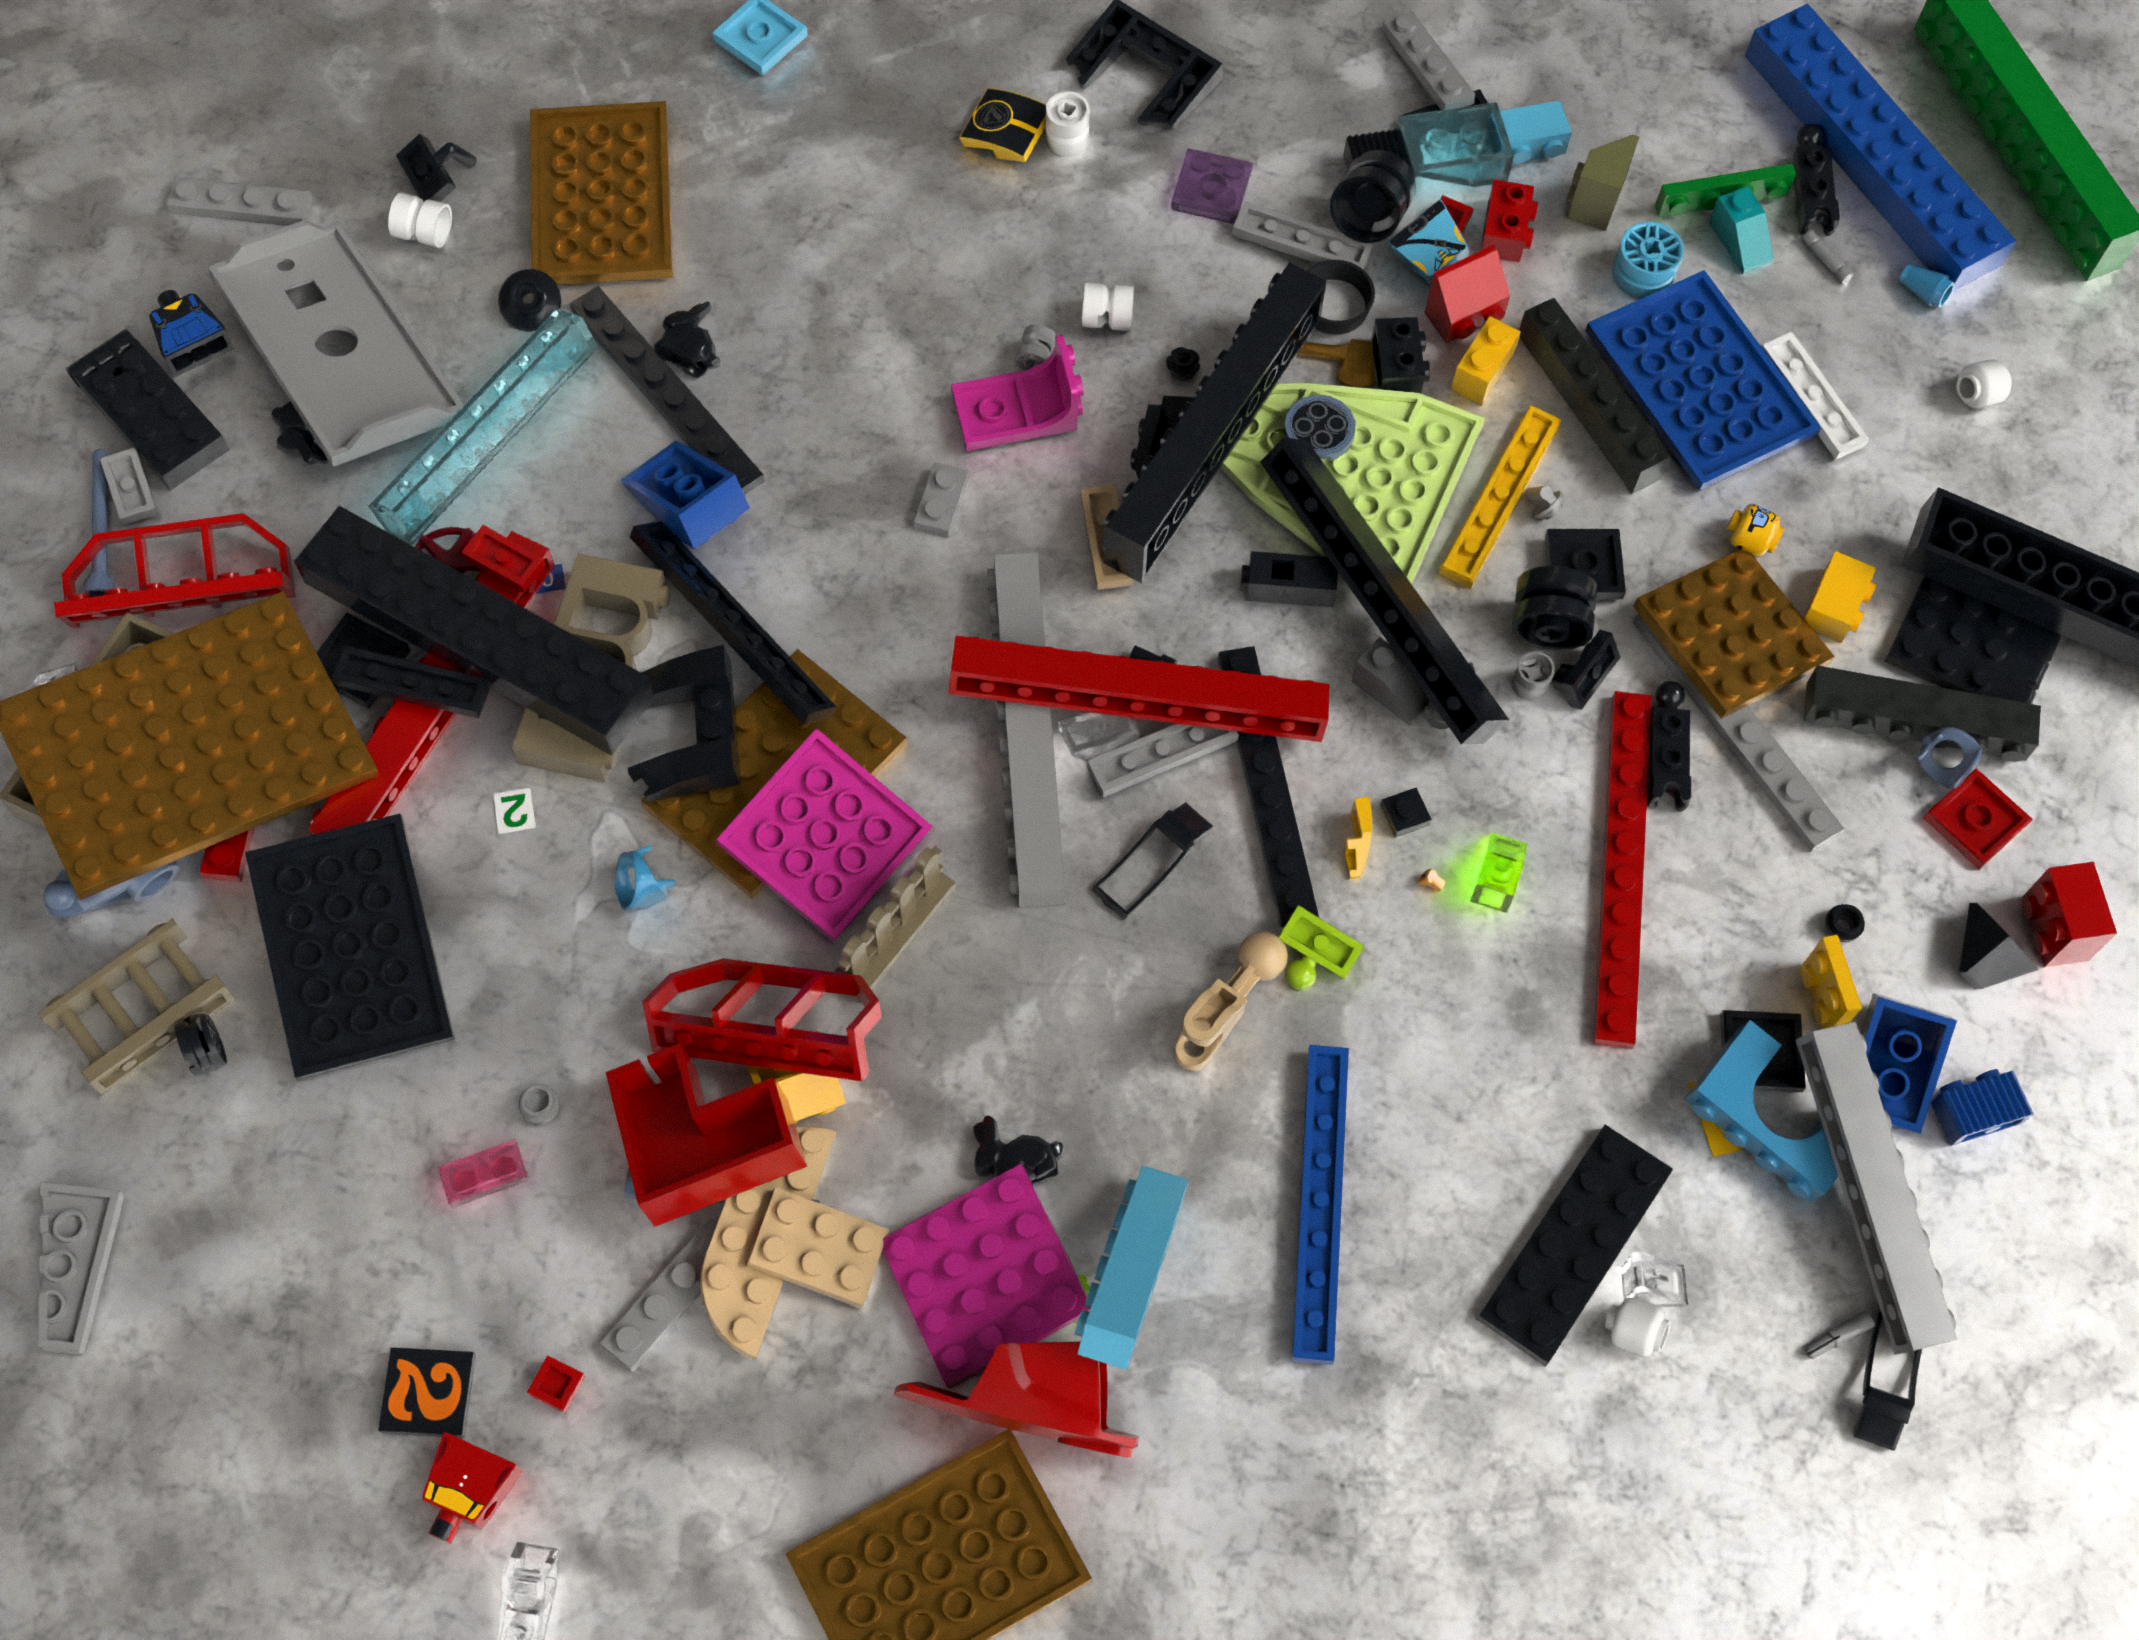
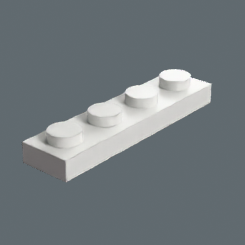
[1761,332,1869,460]

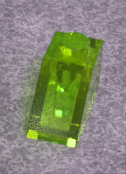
[1470,832,1528,913]

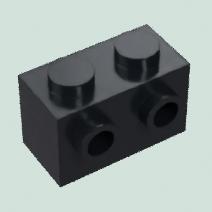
[1371,317,1430,394]

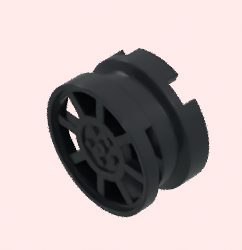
[174,1013,227,1077]

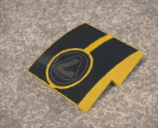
[959,88,1046,162]

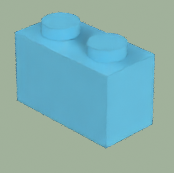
[1490,100,1572,165]

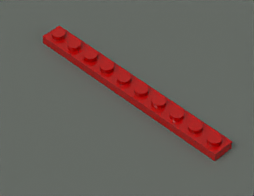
[1593,691,1652,1049]

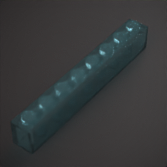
[368,308,599,545]

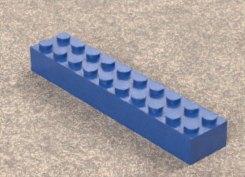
[1745,3,2016,292]

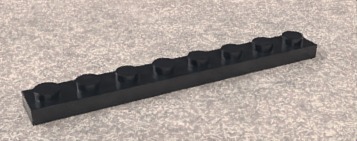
[570,286,765,495]
[629,521,837,725]
[1217,646,1319,928]

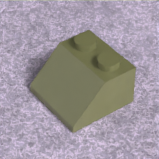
[1565,135,1639,231]

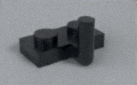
[396,134,477,202]

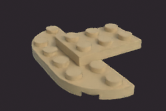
[700,1126,889,1360]

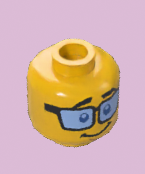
[1726,504,1784,557]

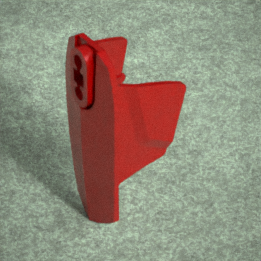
[893,1341,1140,1458]

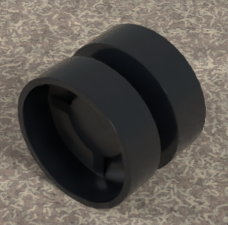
[1330,150,1416,243]

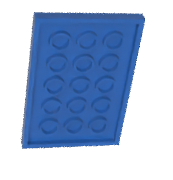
[1585,270,1821,491]

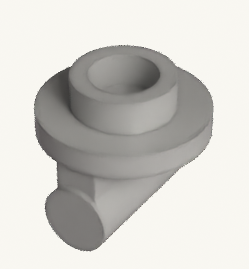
[1524,485,1564,520]

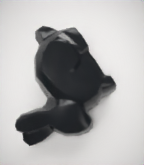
[654,301,721,379]
[271,401,329,465]
[973,1115,1065,1185]

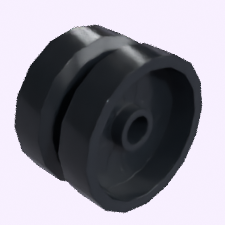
[1512,566,1598,651]

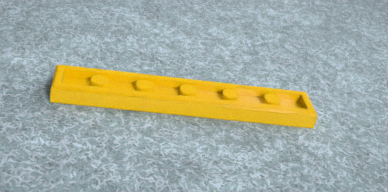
[1438,405,1562,589]

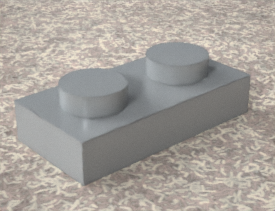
[100,447,159,526]
[914,462,969,538]

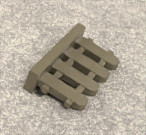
[834,846,956,1003]

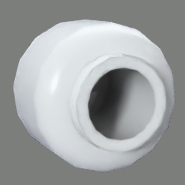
[1956,359,2012,409]
[1605,1296,1670,1357]

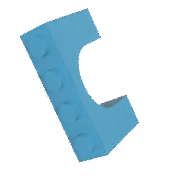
[1684,1020,1838,1202]

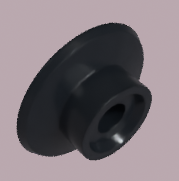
[498,269,561,332]

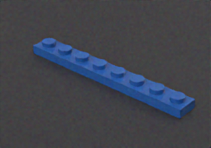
[1292,1045,1349,1365]

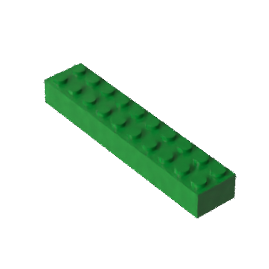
[1914,0,2139,281]

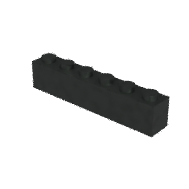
[1519,298,1671,494]
[1803,665,2041,762]

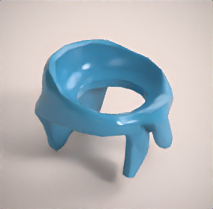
[615,845,675,911]

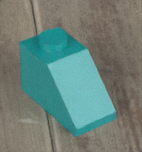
[1709,186,1774,274]

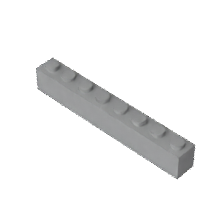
[1796,1022,1958,1355]

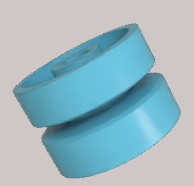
[1612,221,1684,299]

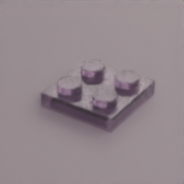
[1171,148,1253,224]

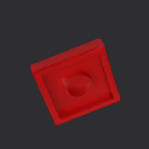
[1923,768,2033,870]

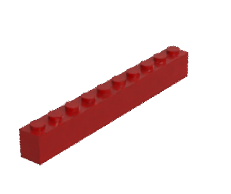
[308,531,555,836]
[948,635,1330,742]

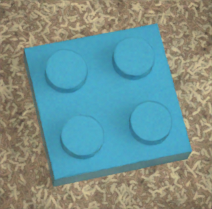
[712,0,808,76]

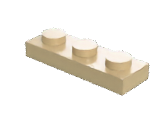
[1080,484,1133,590]

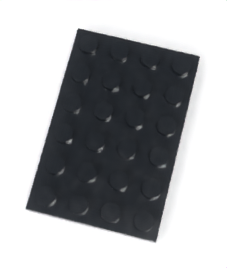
[245,814,455,1080]

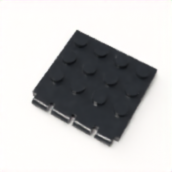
[1884,576,2061,704]

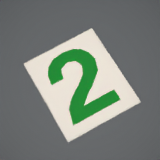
[493,787,536,835]

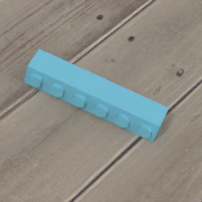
[1074,1165,1188,1370]

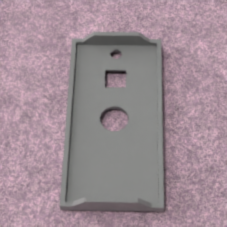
[208,220,467,467]

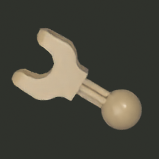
[1174,931,1288,1071]

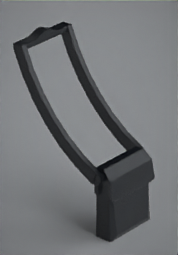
[1092,802,1214,920]
[1853,1307,1923,1451]

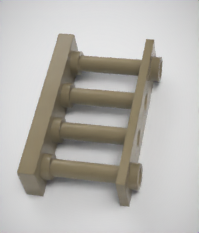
[38,918,235,1096]

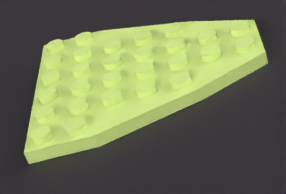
[1220,383,1485,584]

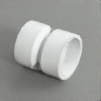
[1045,91,1090,157]
[388,192,452,248]
[1082,282,1134,332]

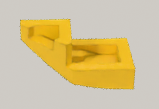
[1343,796,1372,880]

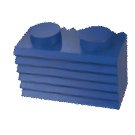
[1931,1069,2034,1146]

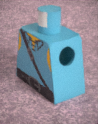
[1388,199,1469,285]

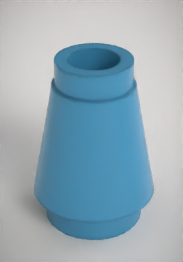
[1899,264,1955,307]

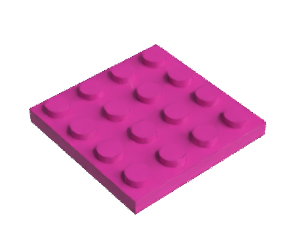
[715,728,933,942]
[883,1164,1090,1389]

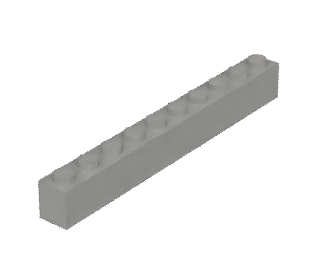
[987,552,1065,908]

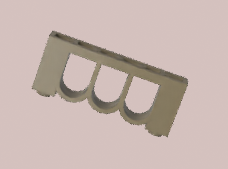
[512,553,671,782]

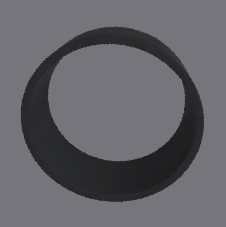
[1307,260,1375,335]

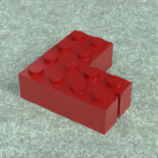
[605,1043,808,1227]

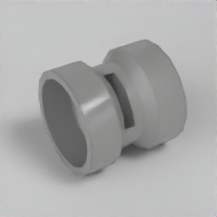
[1015,324,1057,370]
[1512,651,1555,701]

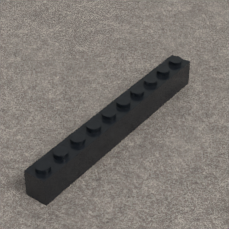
[1260,437,1509,745]

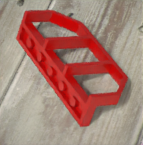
[54,513,296,628]
[642,958,882,1081]

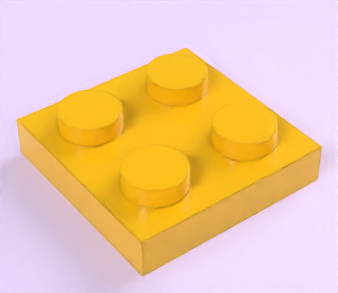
[1800,935,1862,1029]

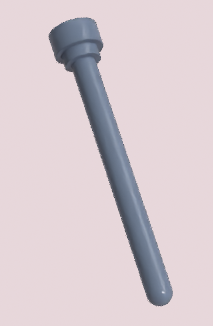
[84,449,115,597]

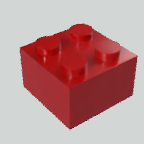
[2022,861,2117,967]

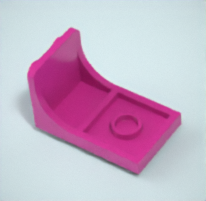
[951,334,1084,451]

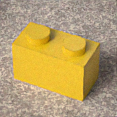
[1451,316,1521,406]
[1804,551,1877,643]

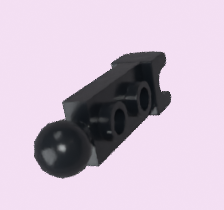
[1793,124,1840,236]
[1647,680,1691,812]

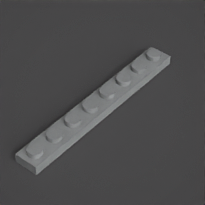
[1633,614,1845,852]

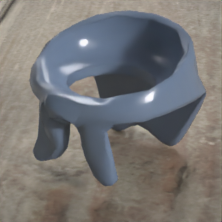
[1917,727,1982,789]

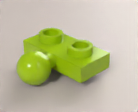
[1278,905,1365,990]

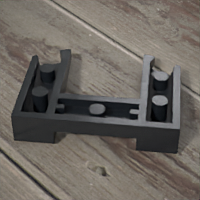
[1066,0,1223,129]
[628,645,741,802]

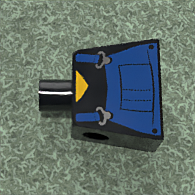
[149,290,235,378]

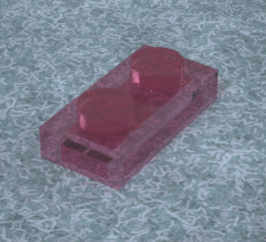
[437,1140,529,1208]

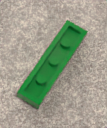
[1655,163,1796,217]

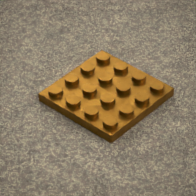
[1633,549,1835,719]

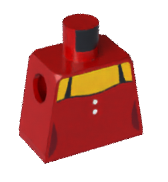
[422,1432,523,1544]

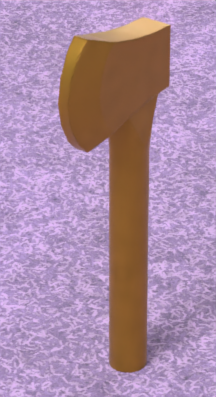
[1298,339,1376,388]

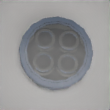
[1284,395,1356,461]

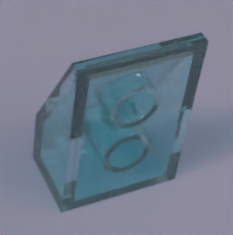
[1397,102,1514,187]

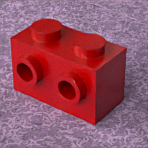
[1480,179,1538,262]

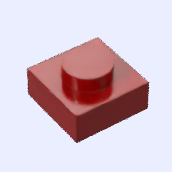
[527,1355,586,1414]

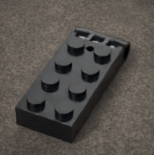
[65,329,230,491]

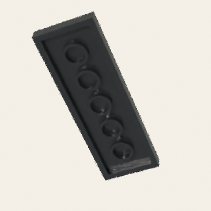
[1476,1124,1673,1367]

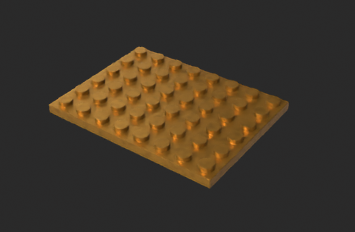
[0,591,379,900]

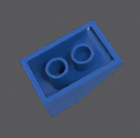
[621,441,750,549]
[1860,993,1957,1134]

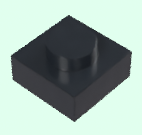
[1380,787,1432,838]

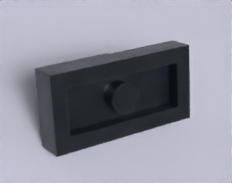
[1552,630,1621,710]

